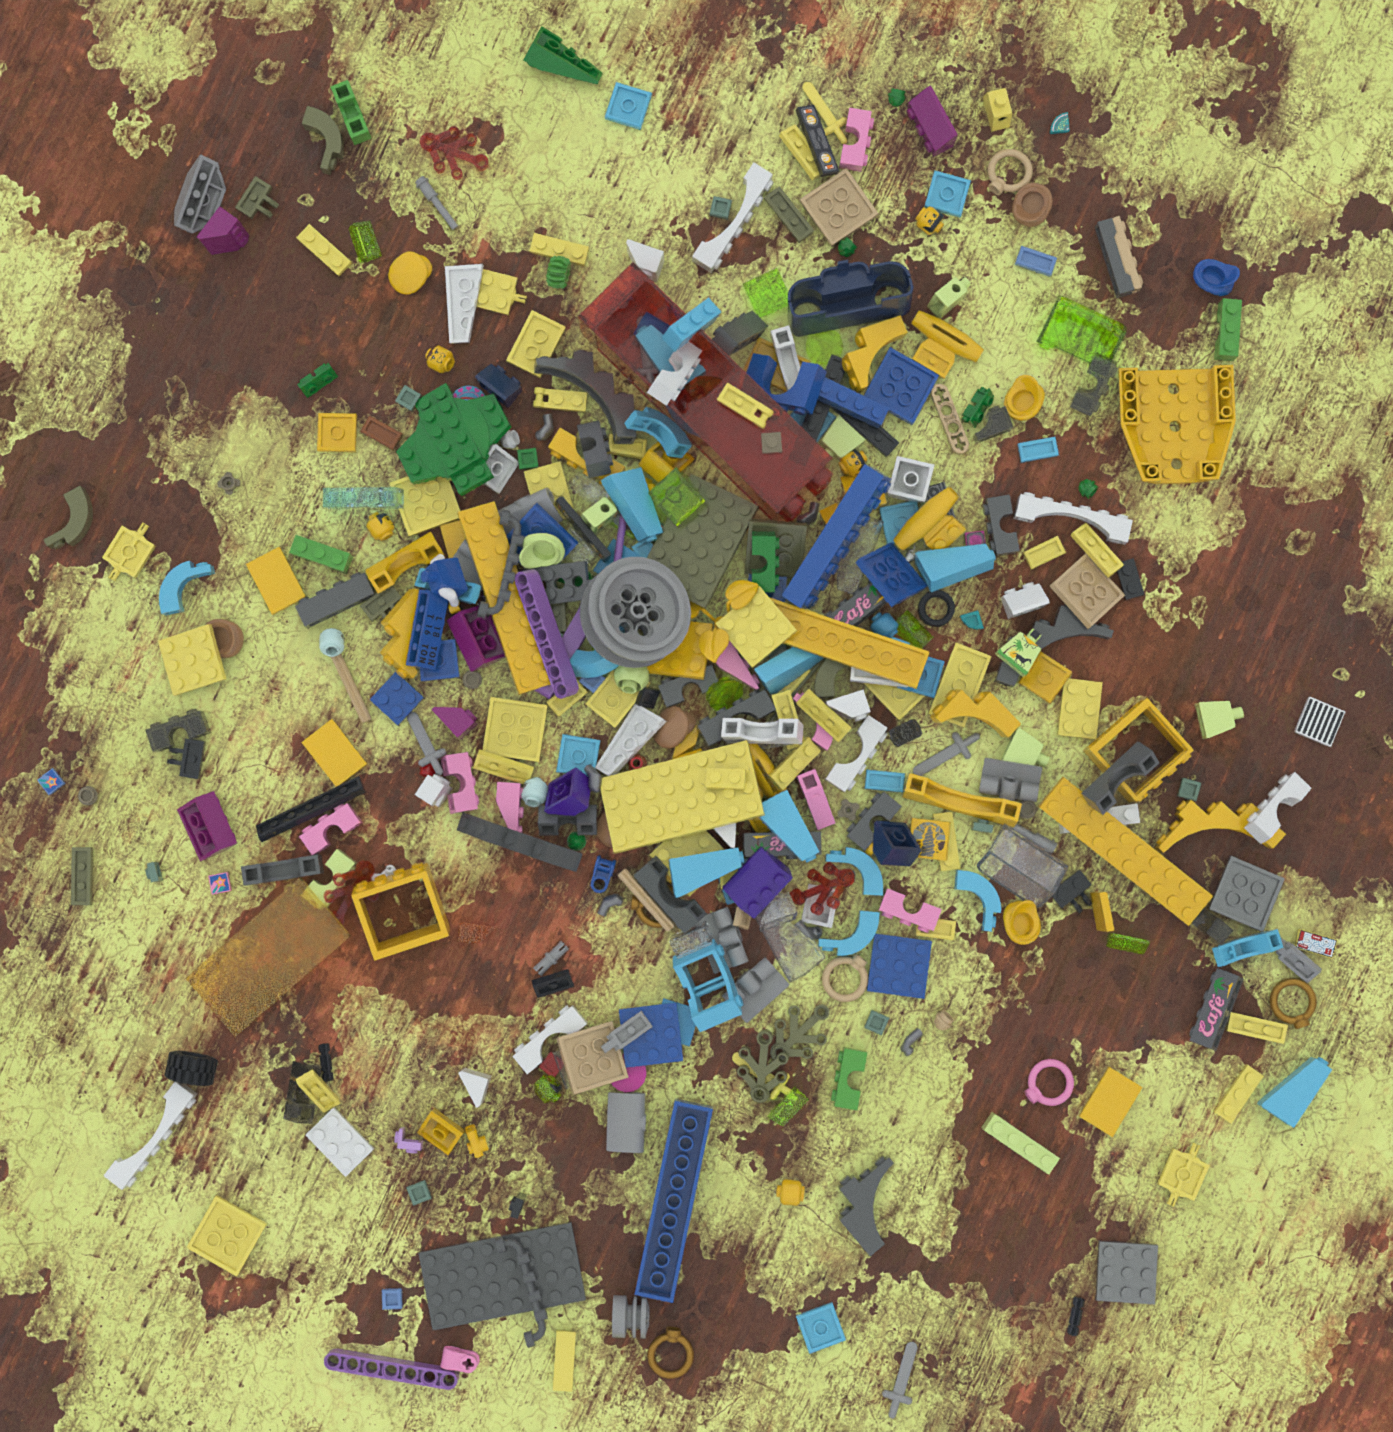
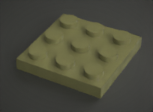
[744,519,807,578]

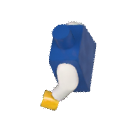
[421,554,468,614]

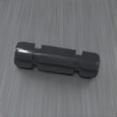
[318,1043,334,1082]
[1067,1297,1085,1336]

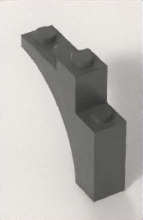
[839,1155,894,1256]

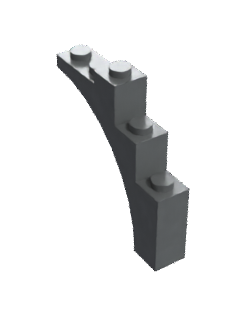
[534,350,636,444]
[994,604,1114,688]
[457,812,583,872]

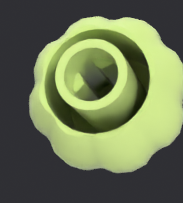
[614,666,649,694]

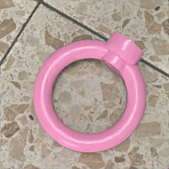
[1024,1059,1074,1106]

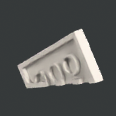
[445,264,484,344]
[595,704,667,776]

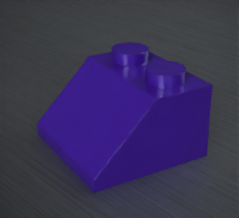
[544,767,591,816]

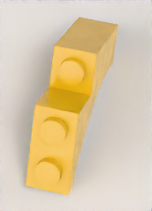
[842,315,908,393]
[379,588,419,679]
[930,689,1021,738]

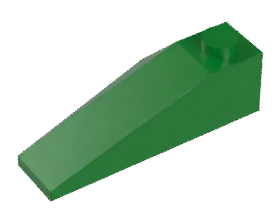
[523,26,603,84]

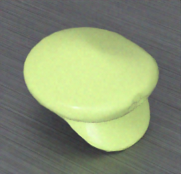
[519,533,565,569]

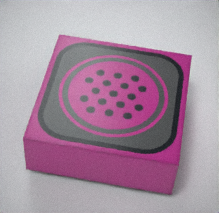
[964,531,985,546]

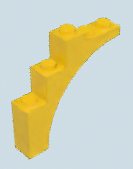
[1155,800,1286,853]

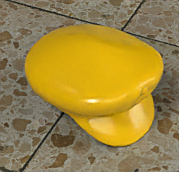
[388,251,432,294]
[1004,375,1045,421]
[1003,900,1041,945]

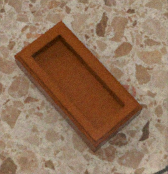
[360,415,403,451]

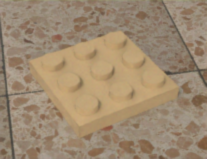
[799,168,879,247]
[1050,553,1125,629]
[556,1021,628,1095]

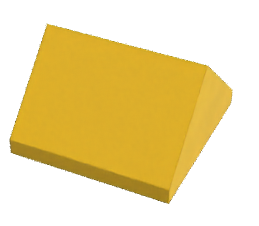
[417,1108,465,1155]

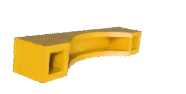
[902,773,1022,828]

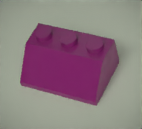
[906,85,958,157]
[197,206,250,255]
[446,606,505,672]
[177,791,237,862]

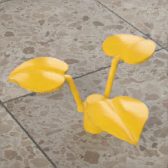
[690,580,759,663]

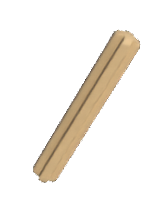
[331,654,371,723]
[618,869,675,931]

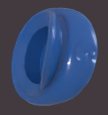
[1193,259,1240,296]

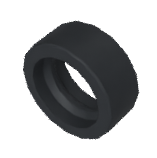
[918,590,955,627]

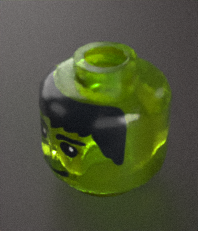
[534,1074,562,1104]

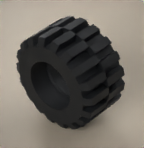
[164,1051,218,1086]

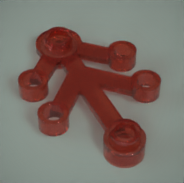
[420,126,489,180]
[323,860,379,928]
[789,862,856,916]

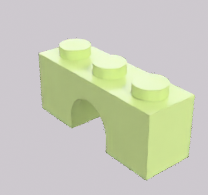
[301,849,358,909]

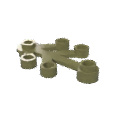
[770,1004,830,1061]
[737,1029,789,1103]

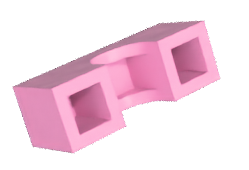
[839,108,874,172]
[441,752,479,814]
[299,803,363,855]
[879,888,942,933]

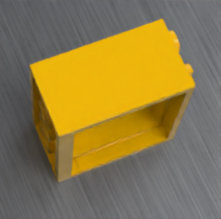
[1083,698,1194,802]
[351,862,450,961]

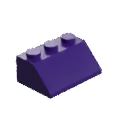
[722,846,793,919]

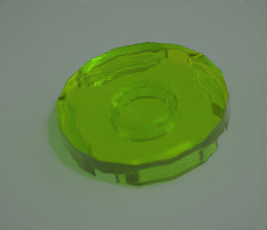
[805,330,843,366]
[706,676,743,710]

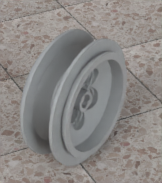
[580,557,691,668]

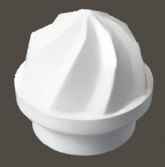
[500,430,520,449]

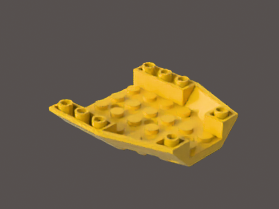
[1118,365,1236,484]

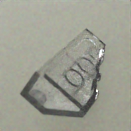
[837,517,884,595]
[755,903,825,983]

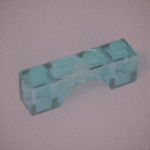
[323,487,404,509]

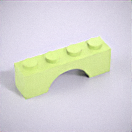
[981,1112,1060,1174]

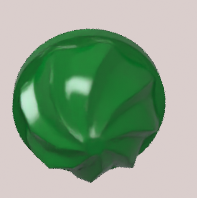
[888,88,906,107]
[838,237,858,257]
[1079,479,1099,499]
[567,832,586,851]

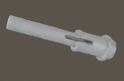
[415,176,458,230]
[1005,824,1057,854]

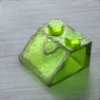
[648,467,705,526]

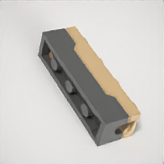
[1094,216,1143,298]

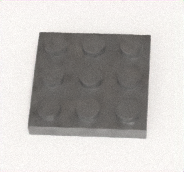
[1208,856,1285,932]
[1095,1240,1158,1305]

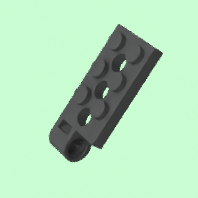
[522,561,592,604]

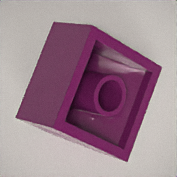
[431,707,478,740]

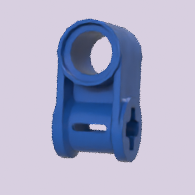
[591,855,617,894]

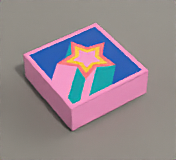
[208,872,232,895]

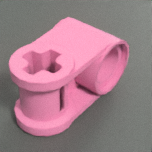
[440,1346,480,1373]

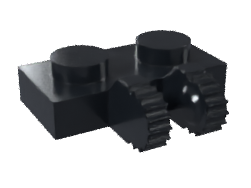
[167,738,206,779]
[1049,870,1092,914]

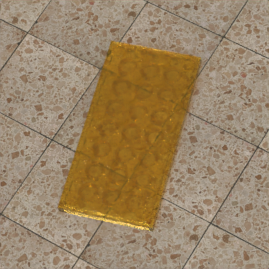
[185,877,351,1037]

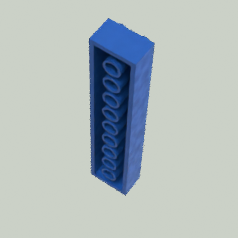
[635,1099,713,1303]

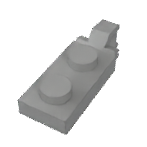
[1276,937,1322,983]
[601,1010,653,1053]

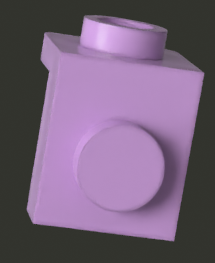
[394,1127,423,1153]

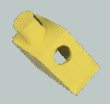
[983,88,1012,132]

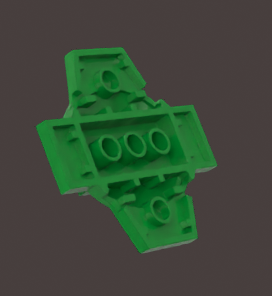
[396,383,512,496]

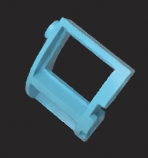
[673,939,744,1032]

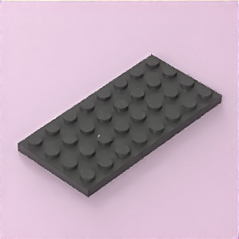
[418,1221,586,1330]

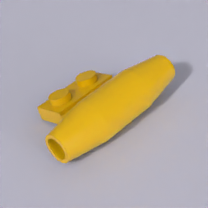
[911,310,984,379]
[893,486,966,551]
[748,743,787,799]

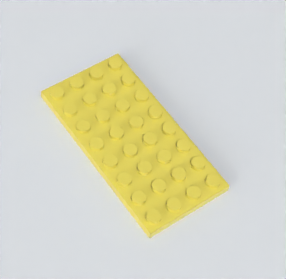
[600,740,765,854]

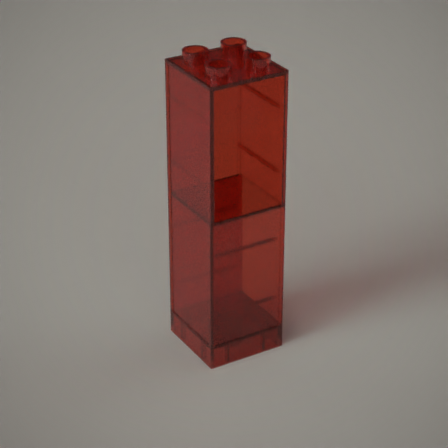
[578,262,834,522]

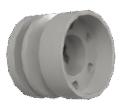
[612,1295,650,1339]

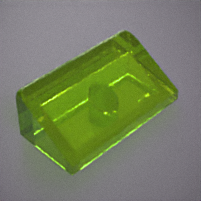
[349,221,382,263]
[896,610,934,649]
[1106,932,1150,954]
[767,1086,809,1126]

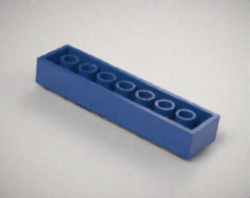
[782,464,892,609]

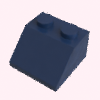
[475,364,522,408]
[873,820,922,866]

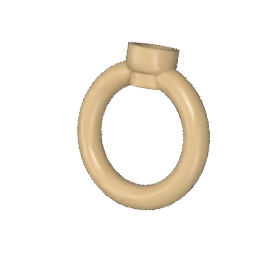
[988,149,1033,195]
[822,953,868,1002]

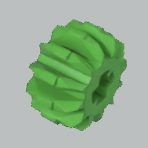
[546,256,571,289]

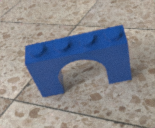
[740,353,827,415]

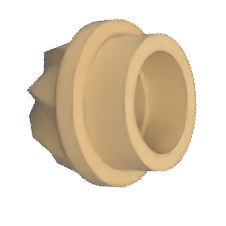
[934,1010,954,1030]

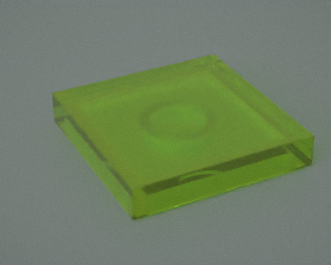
[743,268,788,318]

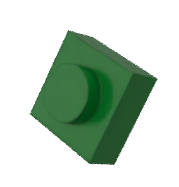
[517,448,539,470]

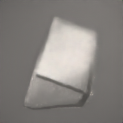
[977,823,1069,908]

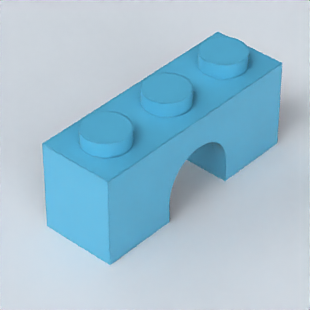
[662,298,721,352]

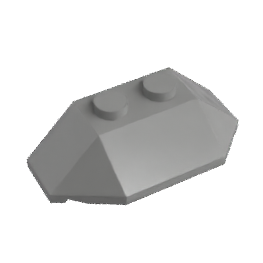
[174,155,226,234]

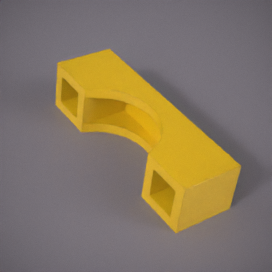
[548,428,626,487]
[365,532,444,594]

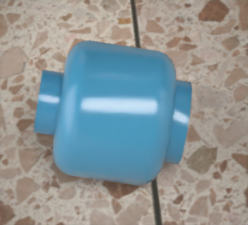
[870,612,899,638]

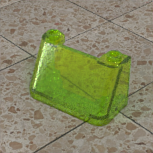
[1036,295,1127,374]

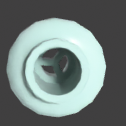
[319,628,344,657]
[521,777,548,807]

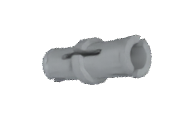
[533,941,569,976]

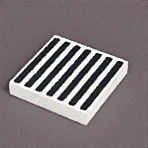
[1294,697,1345,747]

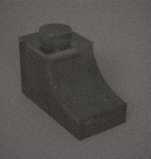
[973,405,1013,444]
[1191,908,1233,945]

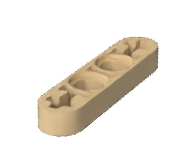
[931,384,969,455]

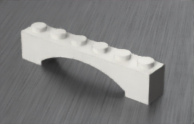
[692,162,774,273]
[1013,492,1133,545]
[104,1082,198,1190]

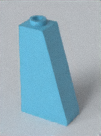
[635,325,706,391]
[601,467,663,543]
[915,544,996,592]
[754,647,824,694]
[758,790,819,863]
[668,848,744,898]
[1257,1057,1332,1128]

